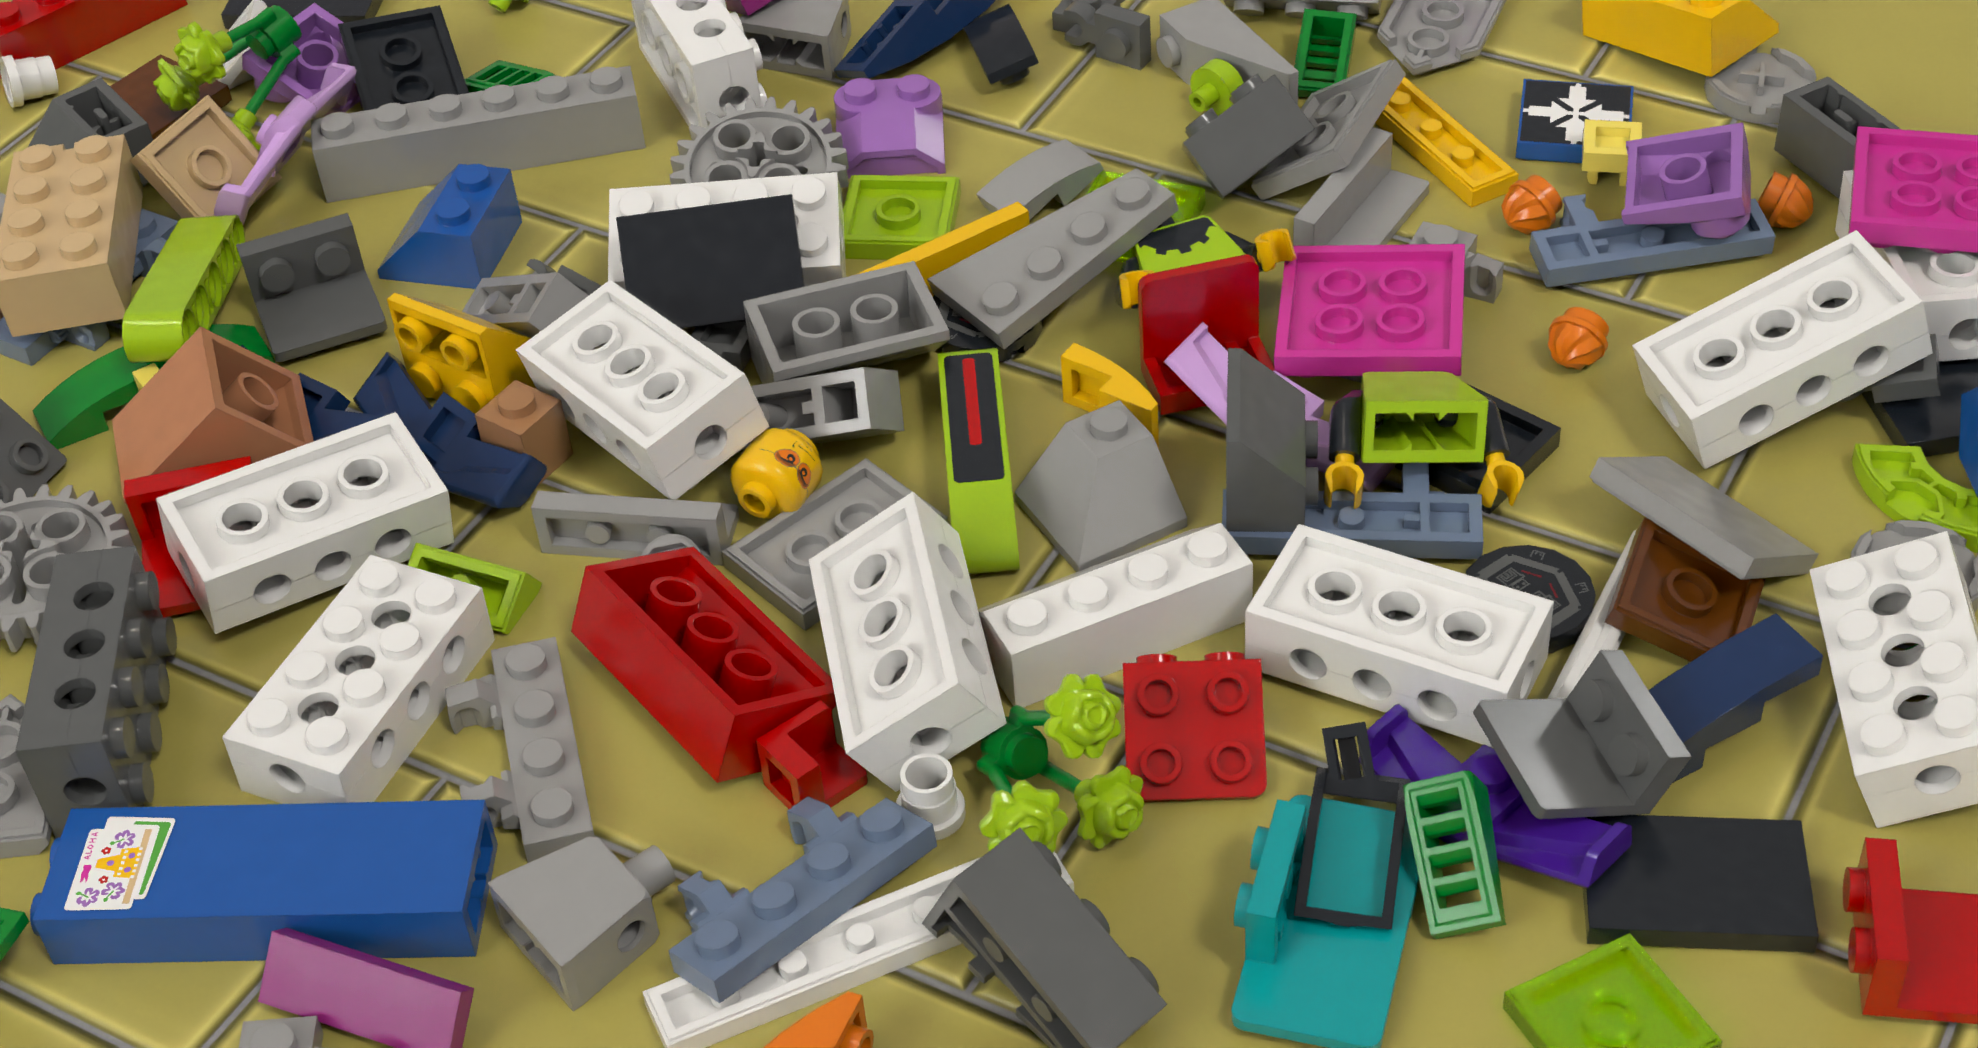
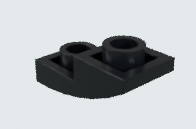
[964,4,1039,85]

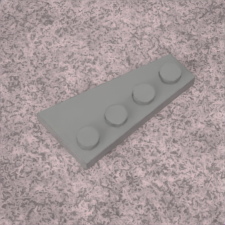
[927,168,1179,349]

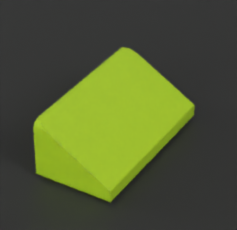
[408,543,542,635]

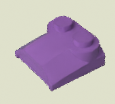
[242,3,359,116]
[834,74,946,179]
[1621,122,1751,239]

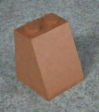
[112,326,314,503]

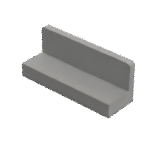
[1293,127,1429,246]
[531,491,739,566]

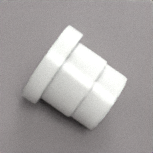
[0,55,59,108]
[896,753,966,840]

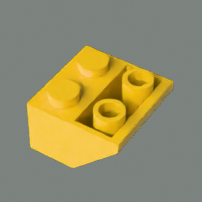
[387,292,537,414]

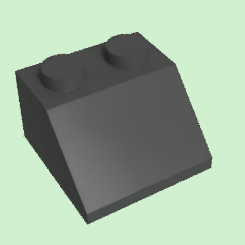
[1226,348,1318,532]

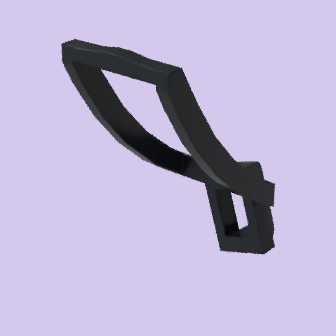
[1294,721,1410,930]

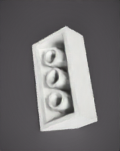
[978,523,1253,707]

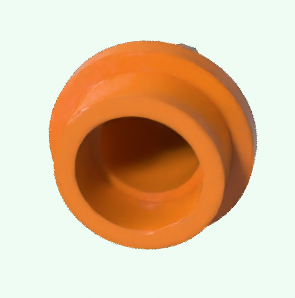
[1758,171,1814,228]
[1501,175,1563,235]
[1548,307,1609,370]

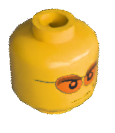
[730,428,823,519]

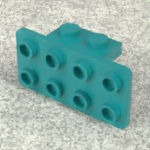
[1232,795,1419,1048]

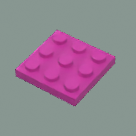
[1848,126,1978,254]
[1274,244,1465,378]

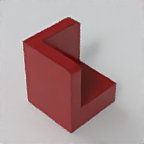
[756,700,868,809]

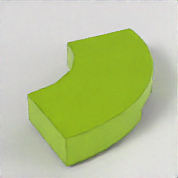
[1852,444,1978,553]

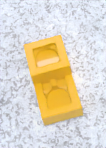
[1061,343,1159,449]

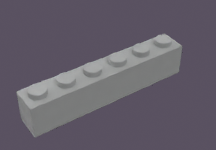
[311,66,646,203]

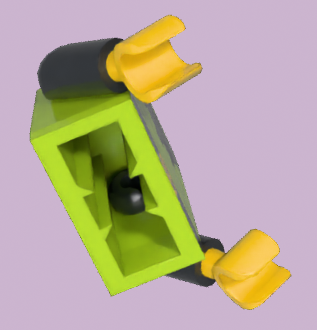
[1114,215,1297,309]
[1323,371,1524,509]

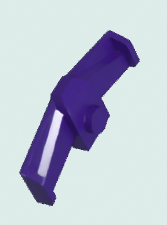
[1359,704,1632,889]

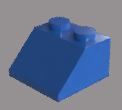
[377,164,522,289]

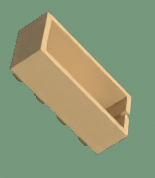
[0,134,144,337]

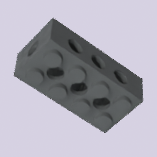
[15,546,177,838]

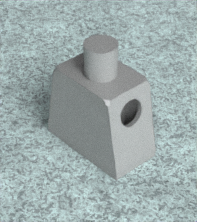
[740,0,851,80]
[488,836,676,1011]

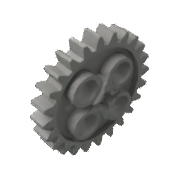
[669,96,849,202]
[0,484,135,652]

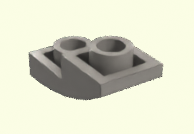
[976,139,1104,220]

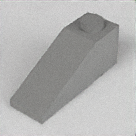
[1156,0,1299,105]
[462,272,589,338]
[739,367,905,452]

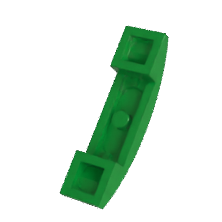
[32,324,276,450]

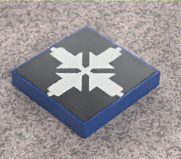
[1516,79,1634,163]

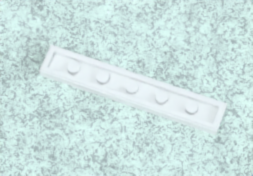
[642,851,1074,1048]

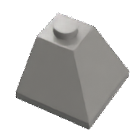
[1015,400,1187,572]

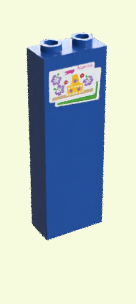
[30,800,498,964]

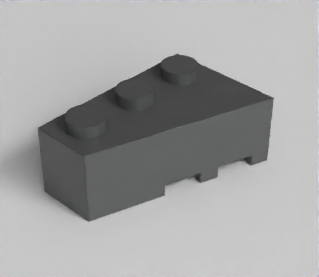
[922,828,1167,1048]

